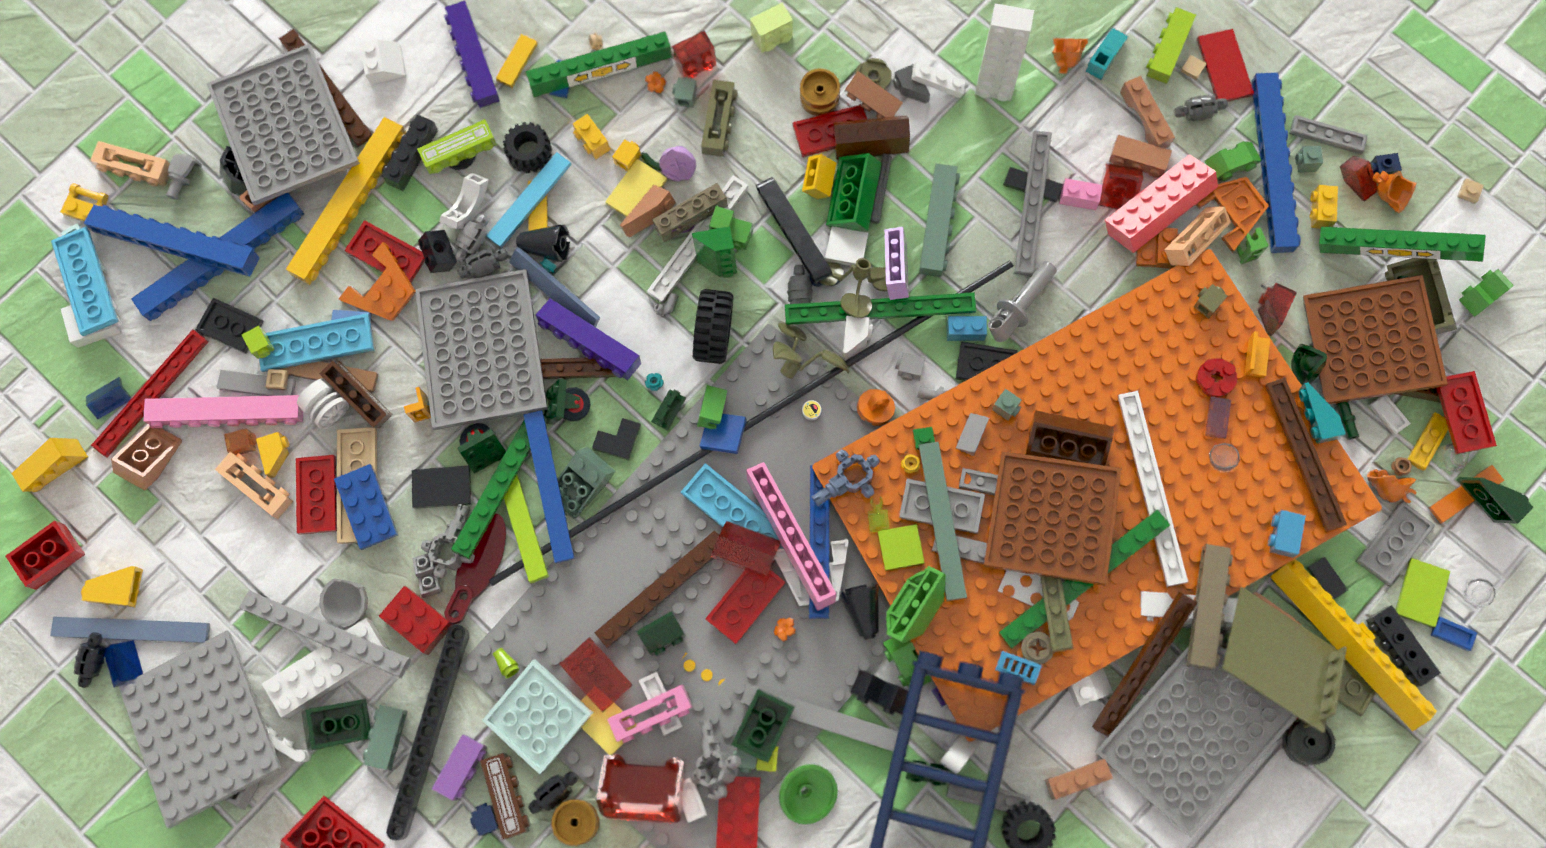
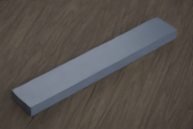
[509,247,601,327]

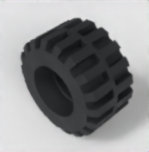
[503,122,552,173]
[1001,802,1056,848]

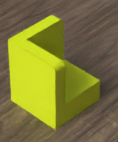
[756,746,779,772]

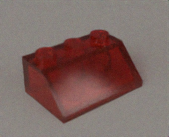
[711,521,781,578]

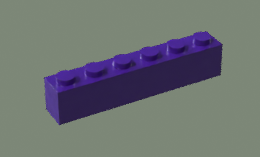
[444,0,500,108]
[536,298,641,381]

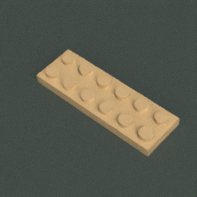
[337,427,377,544]

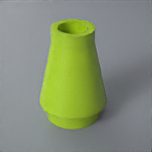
[493,648,519,678]

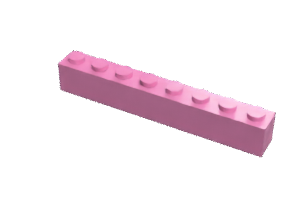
[143,395,303,428]
[746,462,836,611]

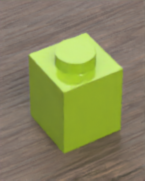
[242,326,275,359]

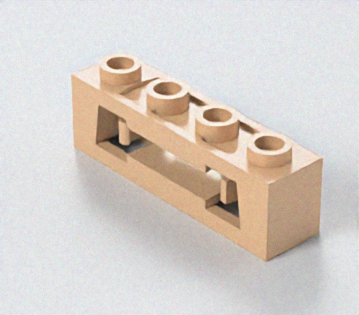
[90,141,170,186]
[1165,207,1231,266]
[215,452,293,519]

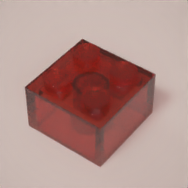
[672,30,717,78]

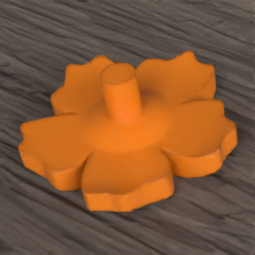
[645,71,666,93]
[774,617,796,641]

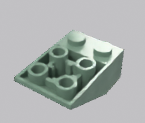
[558,447,616,519]

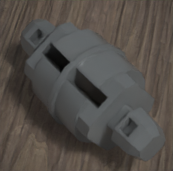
[1174,95,1228,121]
[457,247,509,278]
[787,265,813,304]

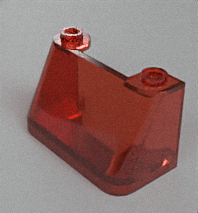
[596,754,685,823]

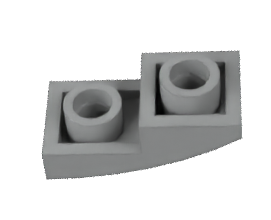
[412,553,442,598]

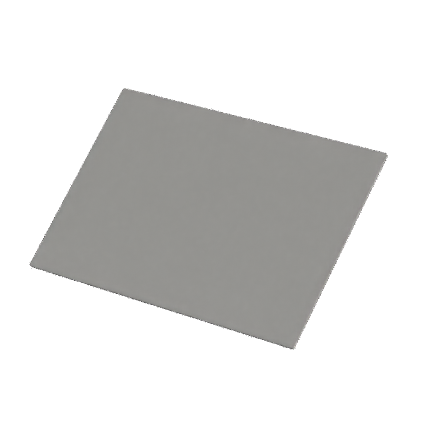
[460,324,892,848]

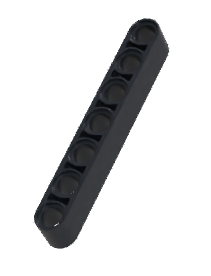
[756,177,832,284]

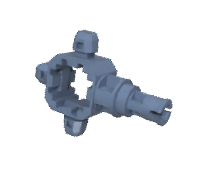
[811,449,880,507]

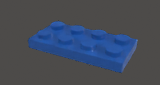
[334,464,398,550]

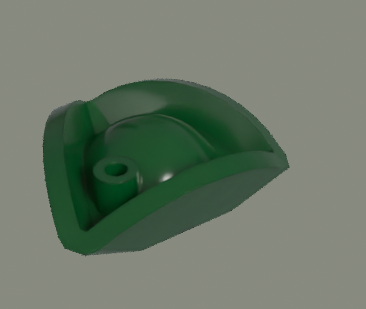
[1291,344,1327,385]

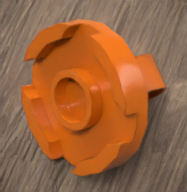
[856,389,895,426]

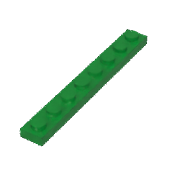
[451,420,531,560]

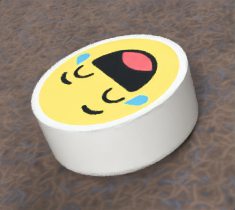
[802,400,821,420]

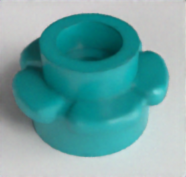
[539,258,557,273]
[645,373,664,391]

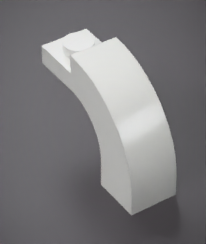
[439,173,489,229]

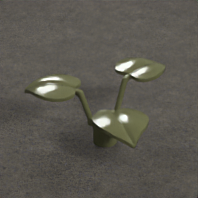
[820,258,887,318]
[773,321,850,379]

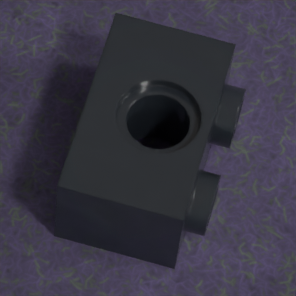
[418,230,457,273]

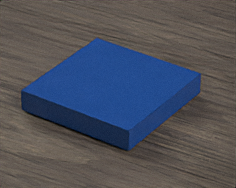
[700,414,747,454]

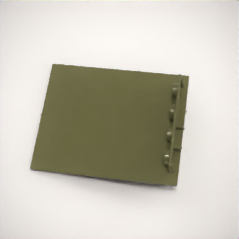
[1223,587,1346,733]

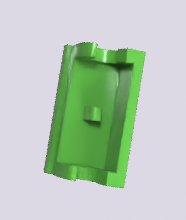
[1237,227,1269,264]
[697,385,727,429]

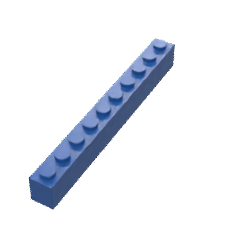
[1251,72,1301,253]
[131,192,304,321]
[84,205,260,277]

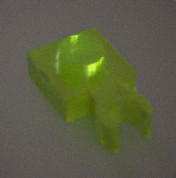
[868,496,890,532]

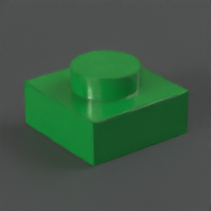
[913,427,935,450]

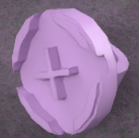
[659,146,697,181]

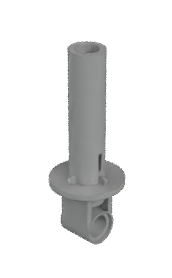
[988,261,1057,342]

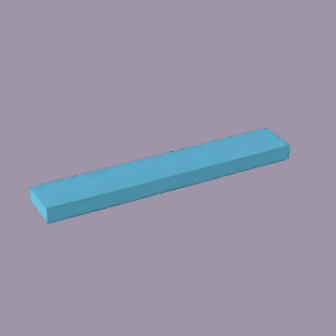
[486,152,572,248]

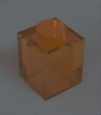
[224,428,257,455]

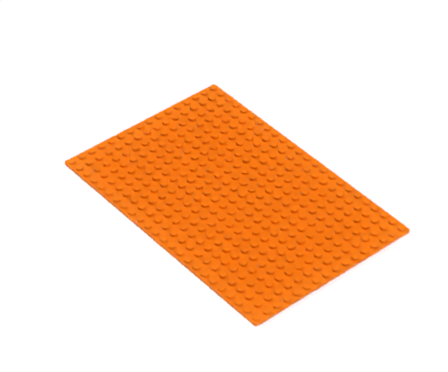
[812,249,1382,742]

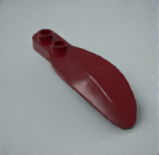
[444,513,506,624]

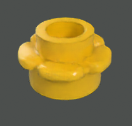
[901,454,920,473]

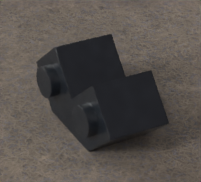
[220,146,247,196]
[851,670,908,716]

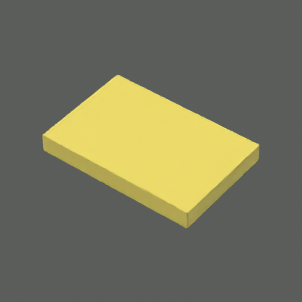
[605,159,667,217]
[581,685,637,757]

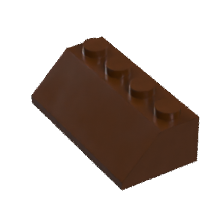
[833,115,910,160]
[1026,410,1113,466]

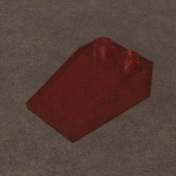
[560,637,632,712]

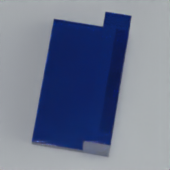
[86,377,131,419]
[105,640,143,688]

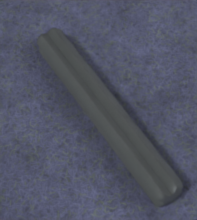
[870,154,892,224]

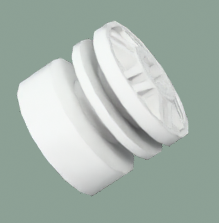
[297,378,350,429]

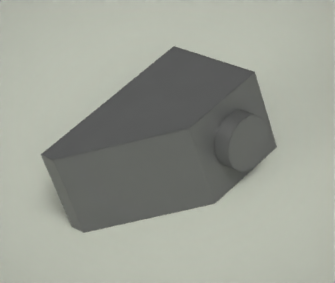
[893,64,930,103]

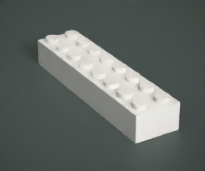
[975,4,1034,101]

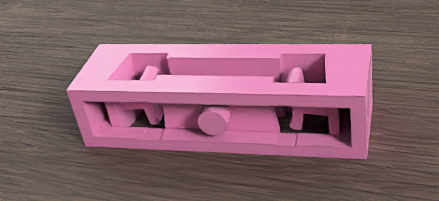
[607,685,693,743]

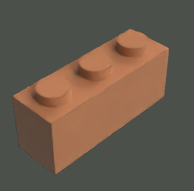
[845,71,903,118]
[1109,135,1172,177]
[1045,759,1113,800]

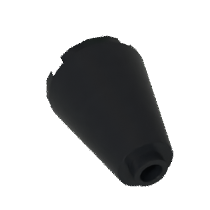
[516,224,570,262]
[839,583,879,640]

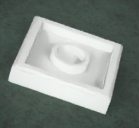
[825,226,868,266]

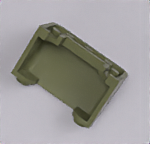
[1384,258,1457,334]

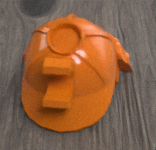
[1051,38,1088,74]
[1372,171,1417,213]
[1367,469,1417,503]

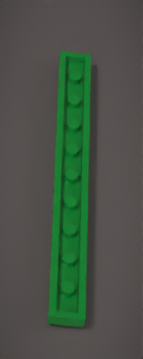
[785,292,976,325]
[999,509,1170,649]

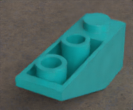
[1085,28,1128,80]
[1299,383,1345,444]

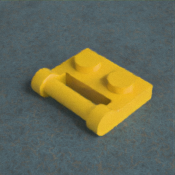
[60,183,109,221]

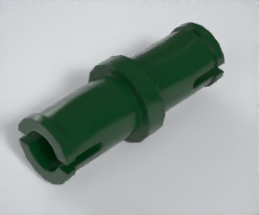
[1336,401,1359,440]

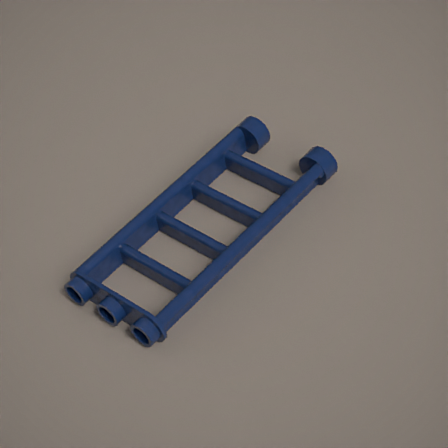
[870,651,1025,848]

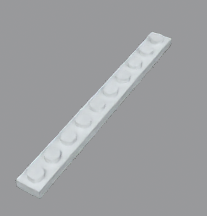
[1118,391,1188,587]

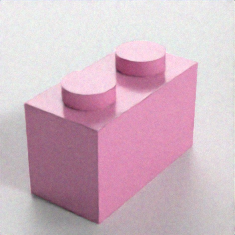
[1059,178,1102,210]

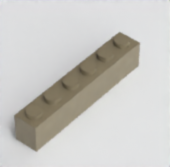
[1186,544,1233,670]

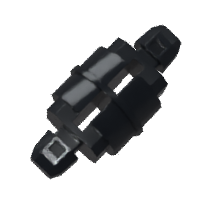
[73,632,106,688]
[528,771,578,814]

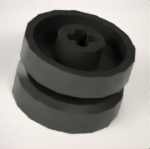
[1282,720,1335,765]

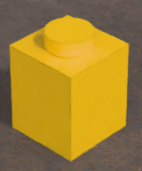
[612,139,641,172]

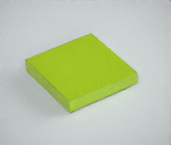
[878,524,925,571]

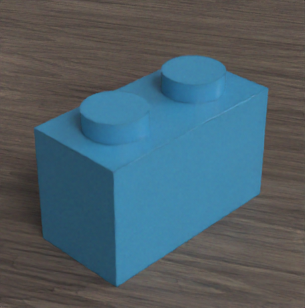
[946,316,987,341]
[1268,510,1306,558]

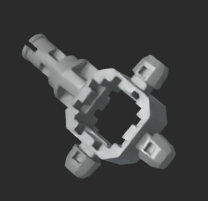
[421,504,475,579]
[690,719,741,799]

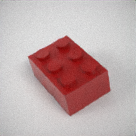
[5,520,85,590]
[379,585,454,655]

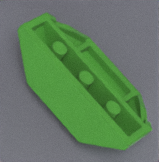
[886,566,946,643]

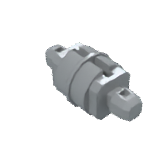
[454,214,489,263]

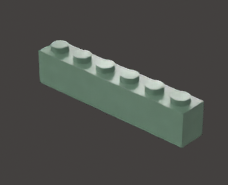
[919,163,960,277]

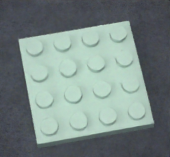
[482,659,593,775]

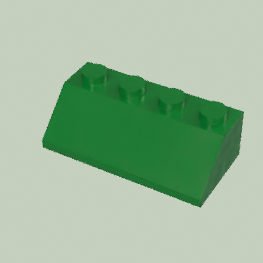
[826,153,881,232]
[692,226,737,278]

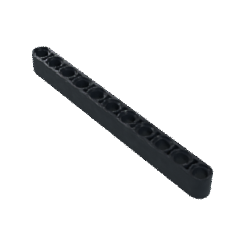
[386,624,469,840]

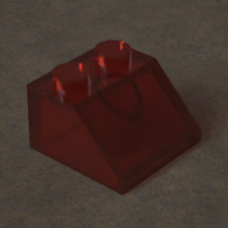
[1098,163,1143,209]
[1258,282,1297,336]

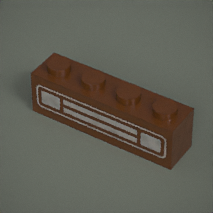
[319,360,393,428]
[480,753,531,840]

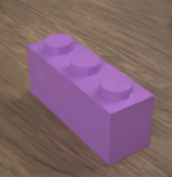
[432,734,487,801]

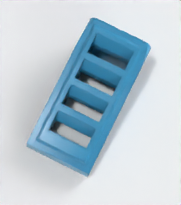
[995,651,1042,686]

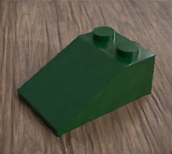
[1457,477,1534,524]
[731,688,796,763]
[301,699,371,752]

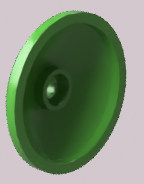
[779,764,838,824]

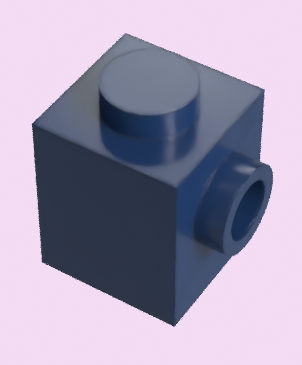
[1369,153,1402,176]
[470,803,499,836]

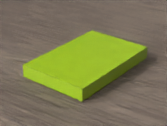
[1395,558,1450,628]

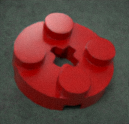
[1196,358,1237,398]

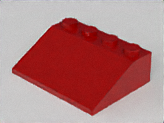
[280,796,386,848]

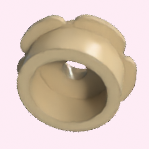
[589,33,603,50]

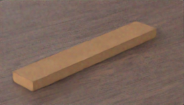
[277,361,379,392]

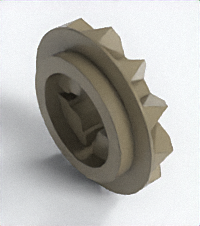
[1021,632,1053,664]

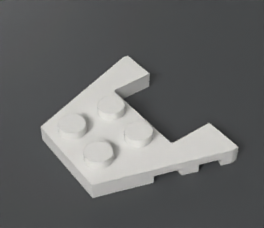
[772,539,848,607]

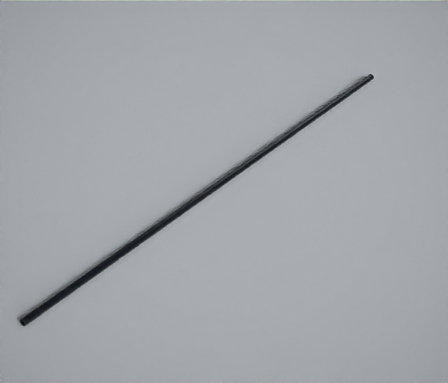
[489,260,1013,586]

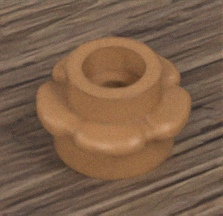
[1391,457,1412,476]

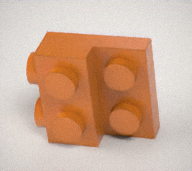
[1136,228,1179,269]

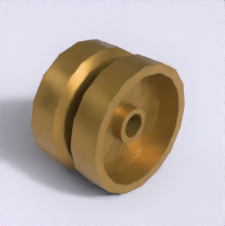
[800,68,840,116]
[551,800,600,846]

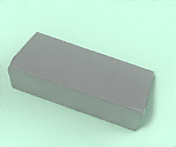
[955,413,989,456]

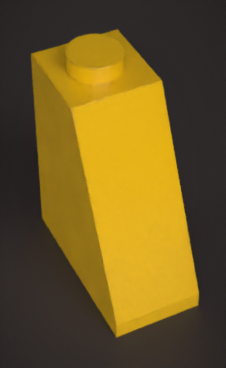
[81,566,143,608]

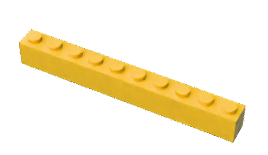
[286,117,407,285]
[1270,559,1437,732]

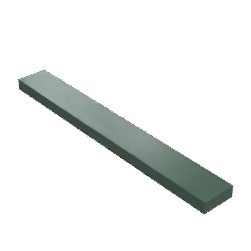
[919,442,967,601]

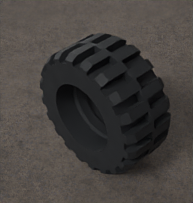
[692,289,734,364]

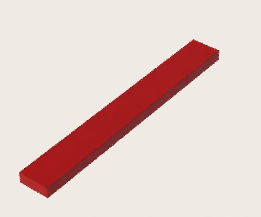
[91,329,209,458]

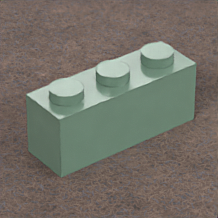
[363,705,408,770]

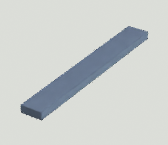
[50,617,210,643]

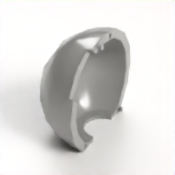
[319,578,368,627]

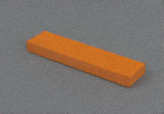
[1429,465,1505,524]

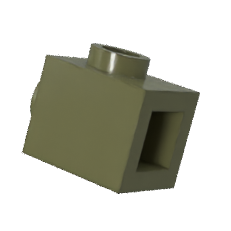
[1194,284,1228,319]

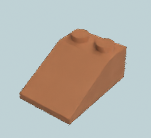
[111,424,182,490]

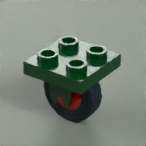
[544,379,591,425]
[457,423,506,474]

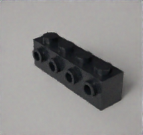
[382,114,438,191]
[1366,605,1441,687]

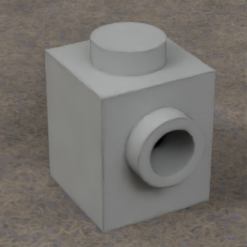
[895,353,925,381]

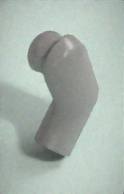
[654,293,678,316]

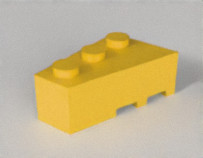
[11,438,88,492]

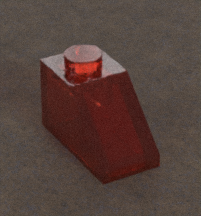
[1339,156,1378,201]

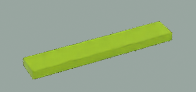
[504,474,549,583]

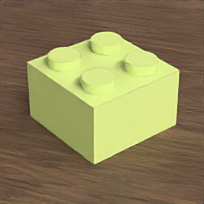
[750,3,793,53]

